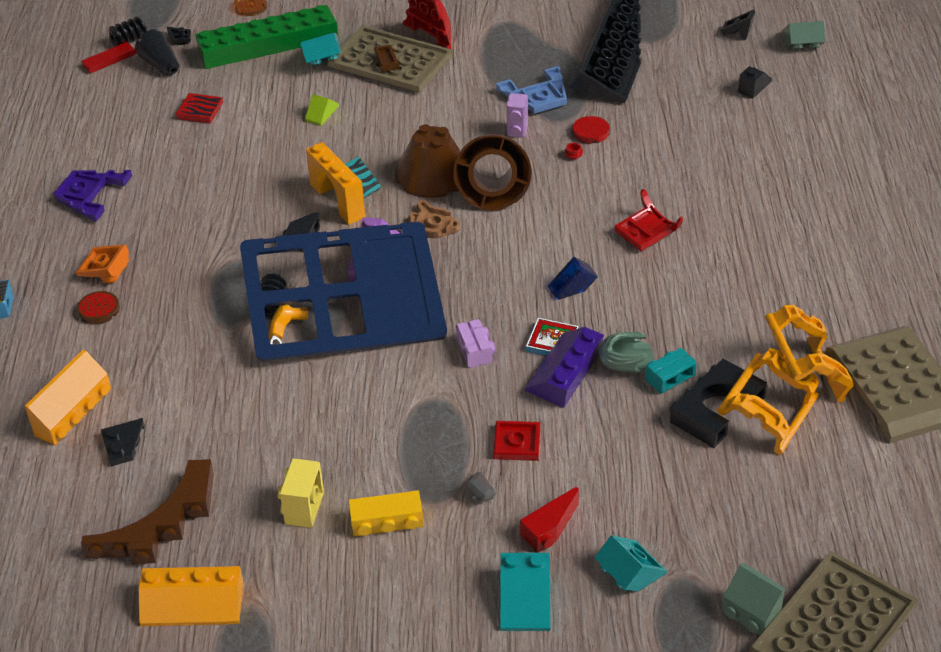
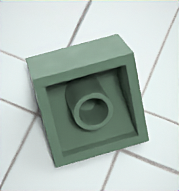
[782,21,826,50]
[721,562,785,635]

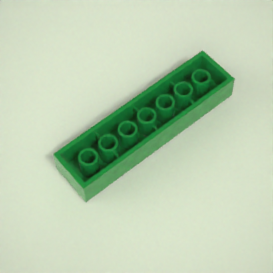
[195,5,338,69]

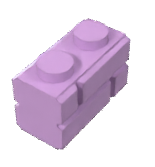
[506,93,528,138]
[456,320,495,368]

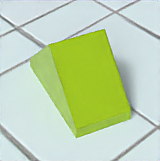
[305,94,339,126]

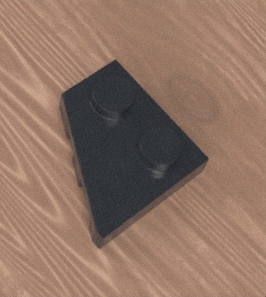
[101,418,145,467]

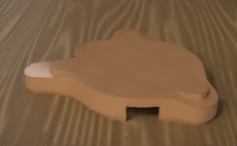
[409,200,460,238]

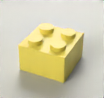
[278,458,324,528]

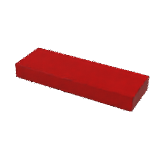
[81,42,136,73]

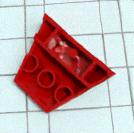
[403,0,452,49]

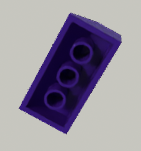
[525,327,604,408]

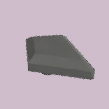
[466,472,496,502]

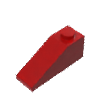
[520,486,579,553]

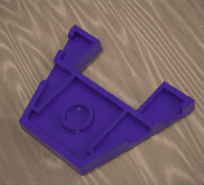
[53,170,132,222]

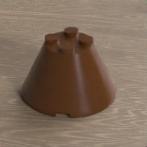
[395,124,461,198]

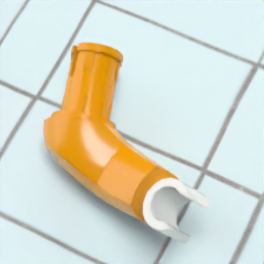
[268,304,308,345]

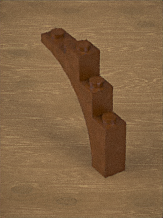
[81,459,214,565]

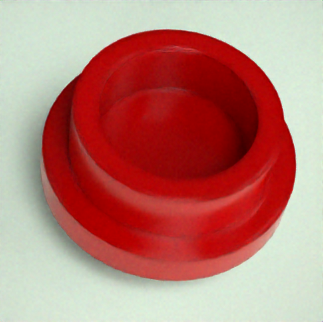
[564,142,583,159]

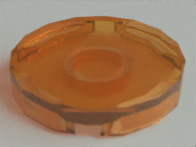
[234,0,267,16]

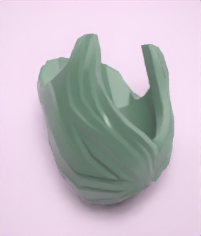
[598,332,654,373]

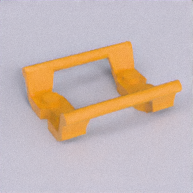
[765,305,853,403]
[717,348,820,455]

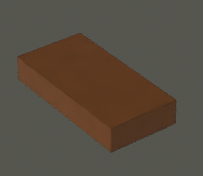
[374,45,399,72]

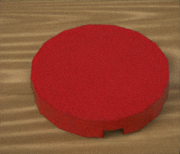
[573,116,609,143]

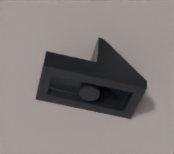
[720,9,755,40]

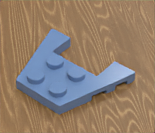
[496,66,567,114]

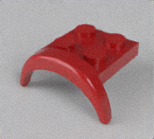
[615,189,683,251]

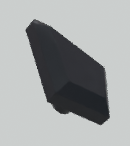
[166,27,191,44]

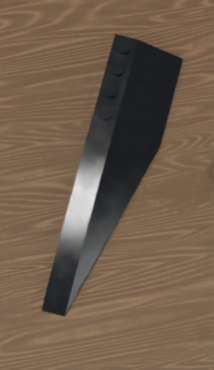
[570,0,641,103]

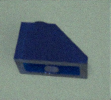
[548,256,598,300]

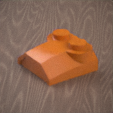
[75,244,129,283]

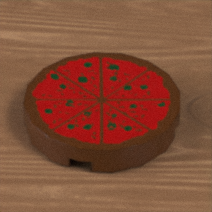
[77,291,120,324]

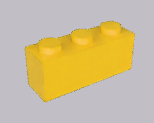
[349,490,424,536]

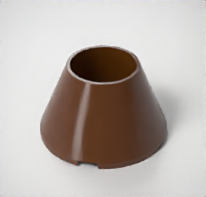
[454,134,532,211]

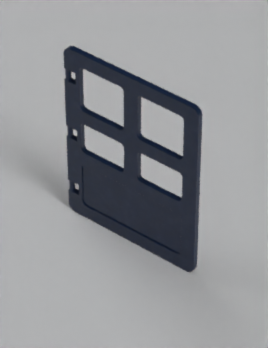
[240,221,447,361]

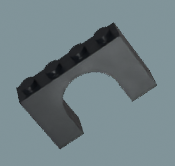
[670,358,767,448]

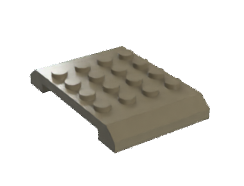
[825,326,941,443]

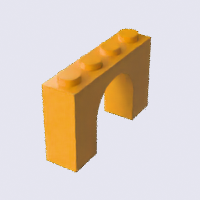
[306,142,365,225]

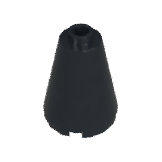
[135,29,179,75]

